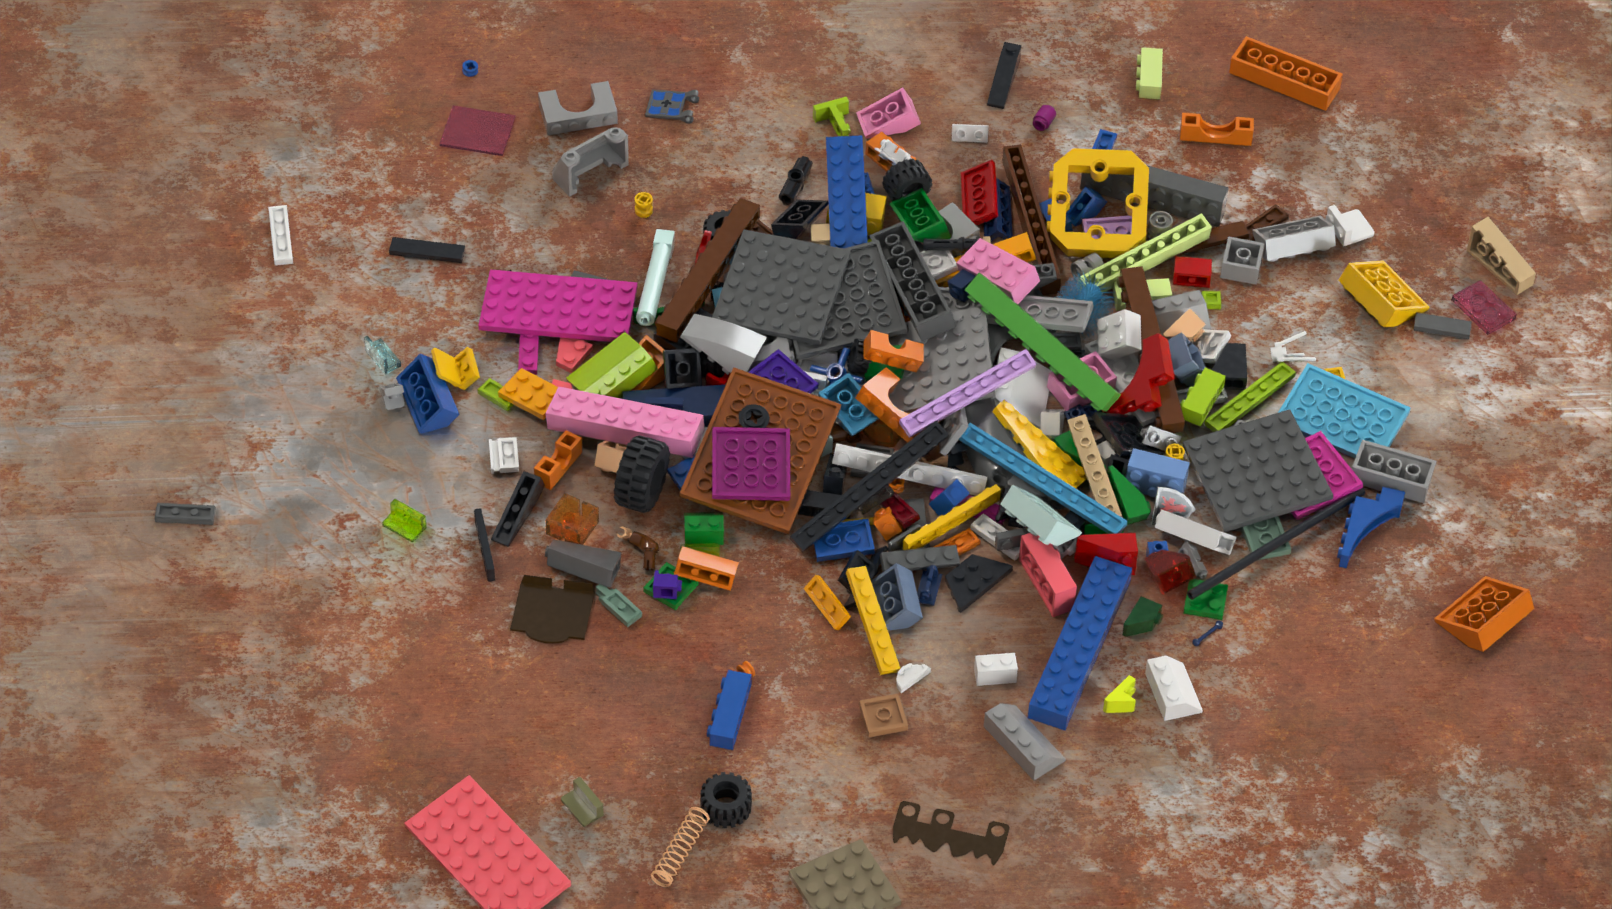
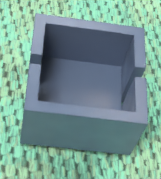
[1168,332,1206,388]

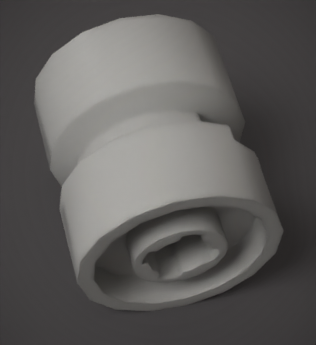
[1147,211,1173,240]
[1070,253,1104,283]

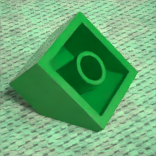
[684,512,724,546]

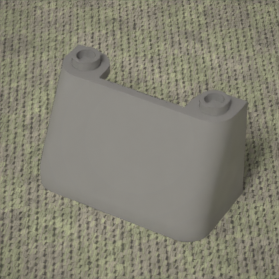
[552,127,629,197]

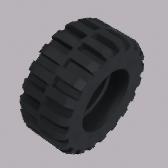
[614,435,670,513]

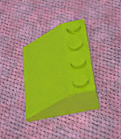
[566,332,658,398]

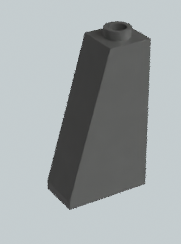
[545,539,622,588]

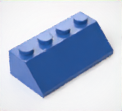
[396,354,460,434]

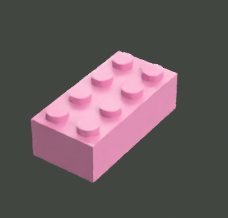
[956,238,1040,304]

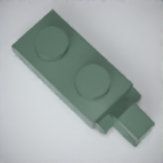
[596,584,642,627]

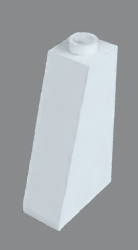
[1155,509,1237,555]

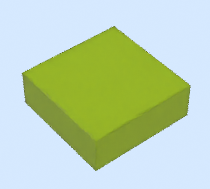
[1201,291,1221,309]

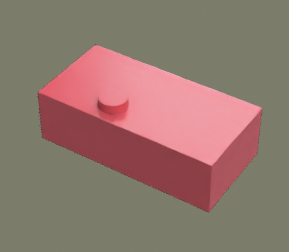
[1019,533,1077,617]

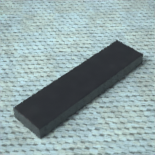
[389,237,465,263]
[474,508,495,582]

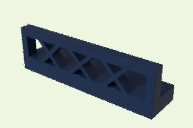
[984,178,1013,242]

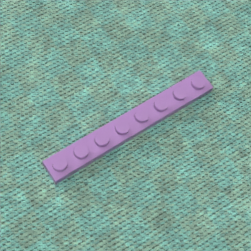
[899,349,1036,438]

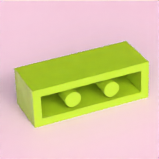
[1180,368,1226,427]

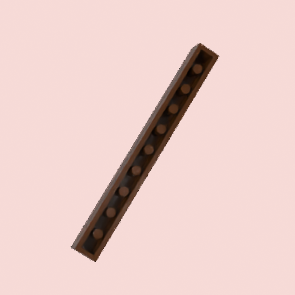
[1002,144,1061,295]
[655,198,760,342]
[1117,266,1185,433]

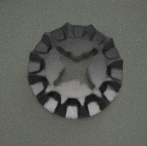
[739,404,769,428]

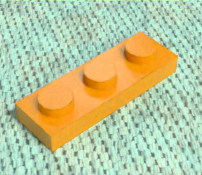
[803,575,851,630]

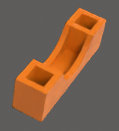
[1180,113,1254,146]

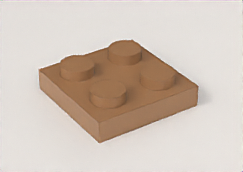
[859,694,908,737]

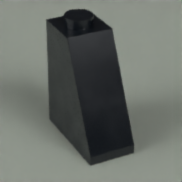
[1212,343,1248,390]

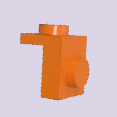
[873,507,902,541]

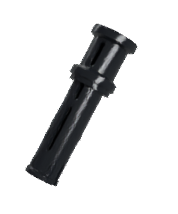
[924,237,980,253]

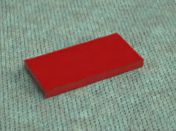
[961,160,998,226]

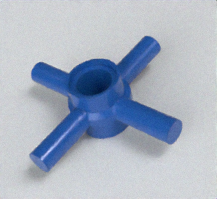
[810,348,864,385]

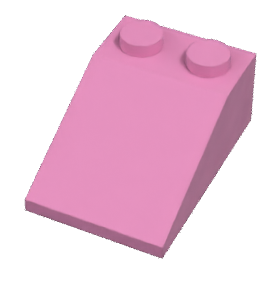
[856,88,921,139]

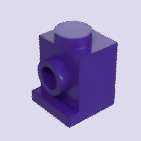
[653,570,682,599]

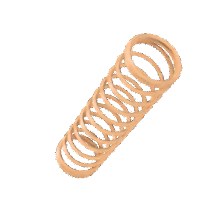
[651,807,710,887]

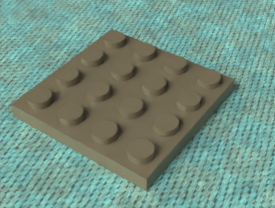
[789,839,901,909]

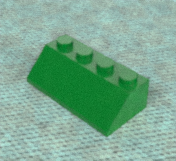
[889,188,951,243]

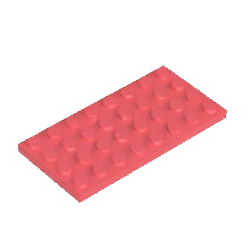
[404,775,571,909]

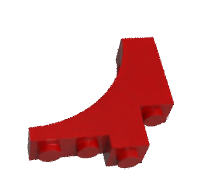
[1102,333,1175,415]

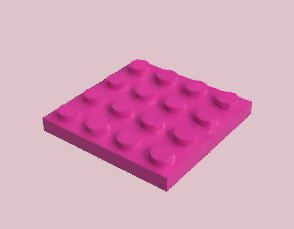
[1291,431,1363,520]

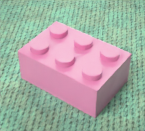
[1047,351,1117,411]

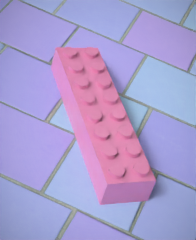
[546,387,705,458]

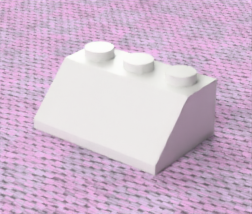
[1145,656,1203,721]

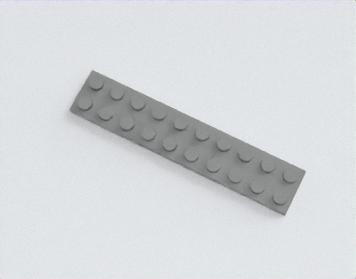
[903,287,1094,333]

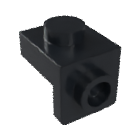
[947,440,969,468]

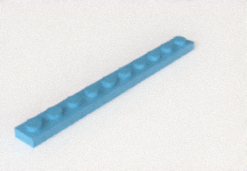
[959,423,1127,534]

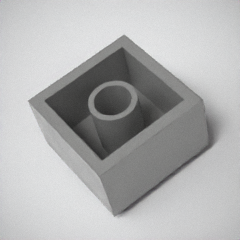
[1220,237,1265,285]

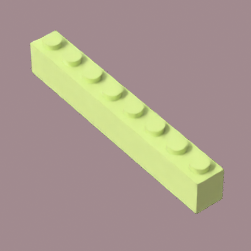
[1077,213,1212,292]

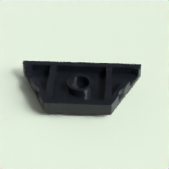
[945,554,1013,613]

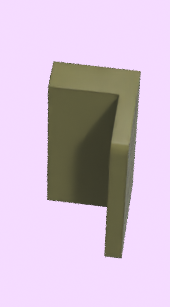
[561,777,604,827]

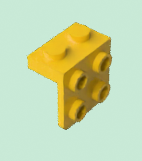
[431,347,480,390]

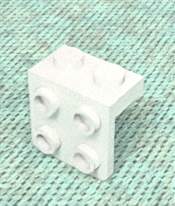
[1326,205,1374,247]

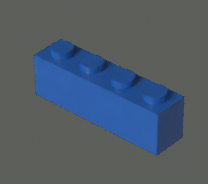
[707,670,752,750]

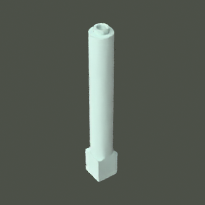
[636,229,675,326]

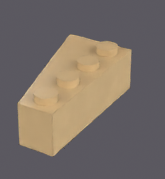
[1467,217,1536,295]

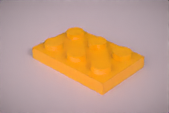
[498,368,558,420]

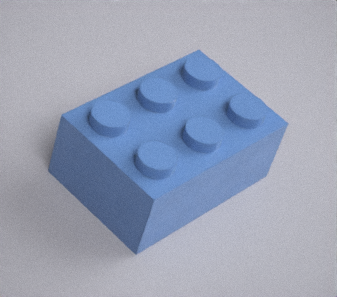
[1126,448,1190,497]

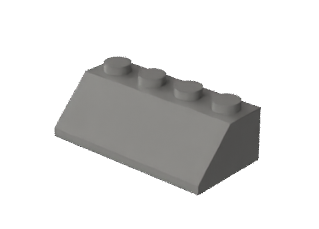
[1252,215,1336,262]
[1152,290,1211,335]
[1352,440,1437,503]
[984,703,1066,781]

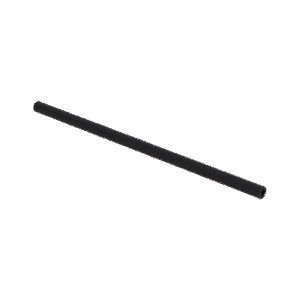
[1187,488,1366,600]

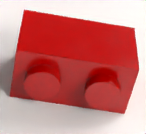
[1173,256,1212,288]

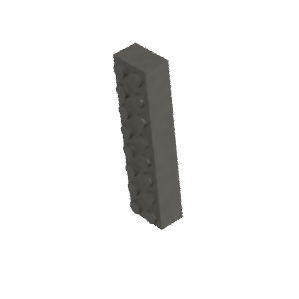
[1080,165,1229,227]
[869,221,956,342]

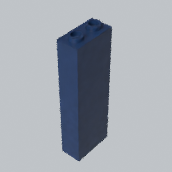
[622,385,726,427]

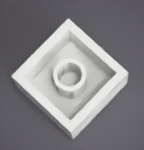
[1097,309,1141,360]

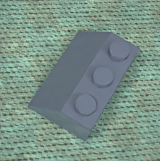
[871,563,923,631]

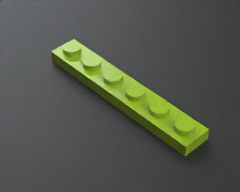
[1204,361,1296,432]

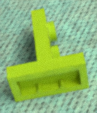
[813,97,851,137]

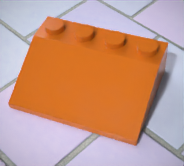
[1434,576,1534,652]

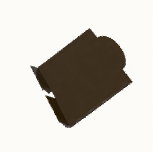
[510,575,595,644]

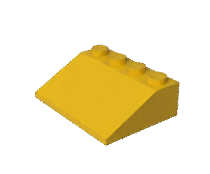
[1338,261,1430,327]

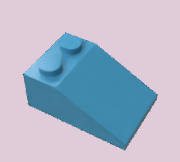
[818,373,879,436]

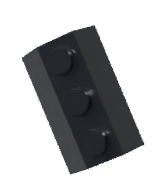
[771,199,829,240]

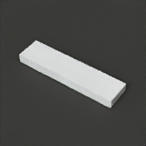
[268,205,293,265]

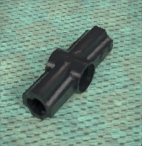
[779,156,813,205]

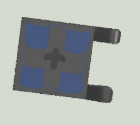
[645,89,699,124]

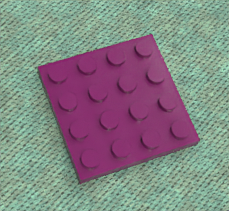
[712,427,790,501]

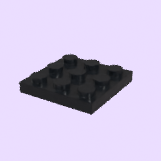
[1091,412,1163,457]

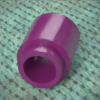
[1032,105,1056,131]

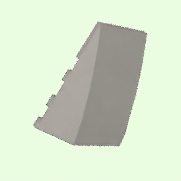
[680,314,767,374]

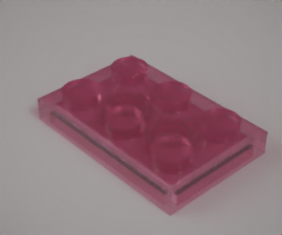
[1451,280,1517,335]

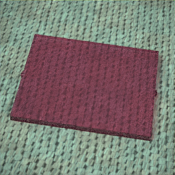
[440,105,516,156]

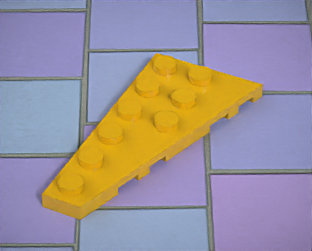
[992,399,1087,489]

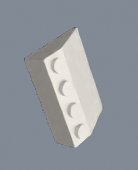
[994,347,1052,430]

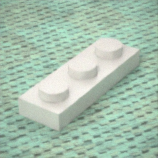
[970,514,1020,560]

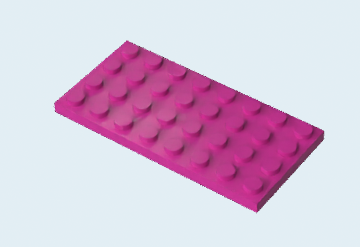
[478,269,638,342]

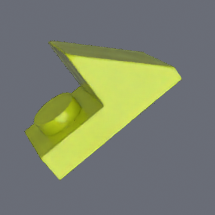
[1103,675,1136,713]

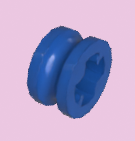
[462,60,478,77]

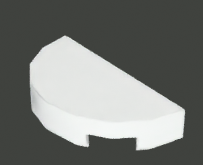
[896,663,931,693]

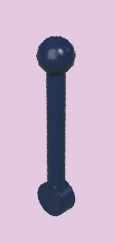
[1192,621,1223,646]

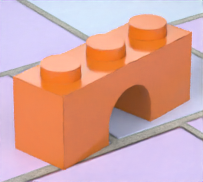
[863,330,924,372]
[534,430,582,490]

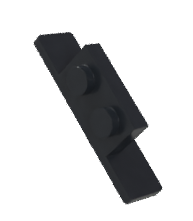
[838,546,889,609]

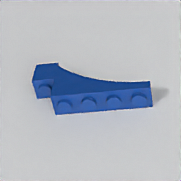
[1337,487,1405,568]

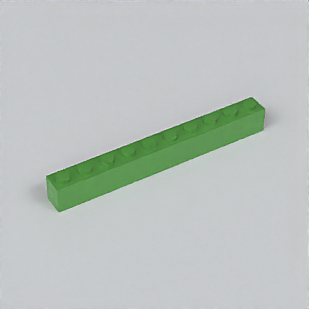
[965,273,1121,412]

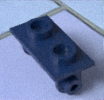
[917,565,943,606]

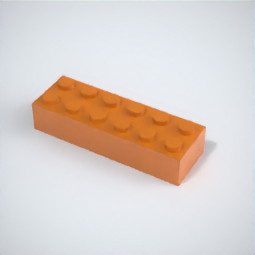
[1229,36,1343,111]

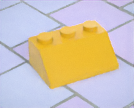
[826,193,887,235]

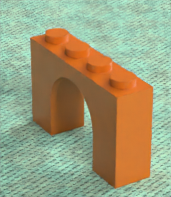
[855,367,941,443]

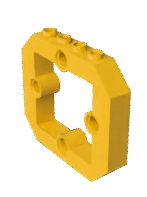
[1047,148,1149,258]

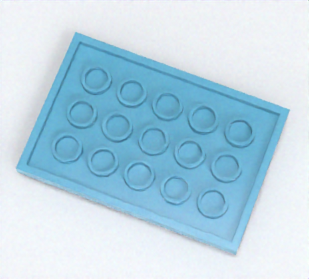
[1278,363,1411,458]

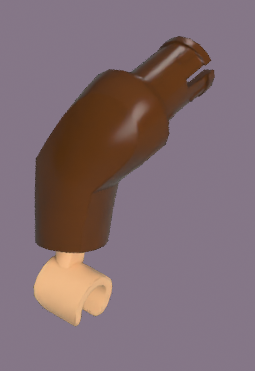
[617,526,659,570]

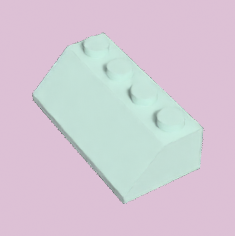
[1001,485,1082,546]

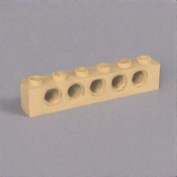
[1067,414,1122,517]

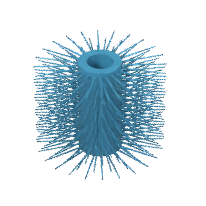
[1054,271,1116,339]

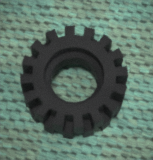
[847,338,871,375]

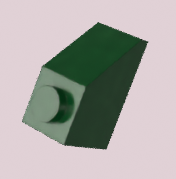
[1122,596,1163,637]

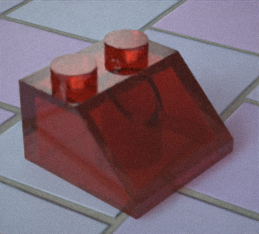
[1145,550,1196,595]

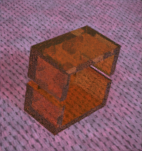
[545,493,599,545]

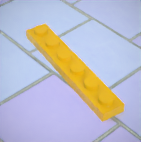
[903,484,1001,550]
[846,566,901,675]

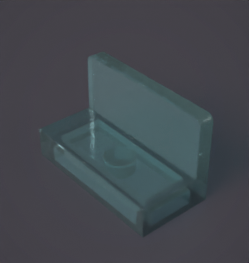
[364,336,401,374]

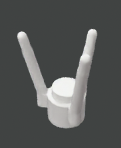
[1270,331,1316,362]

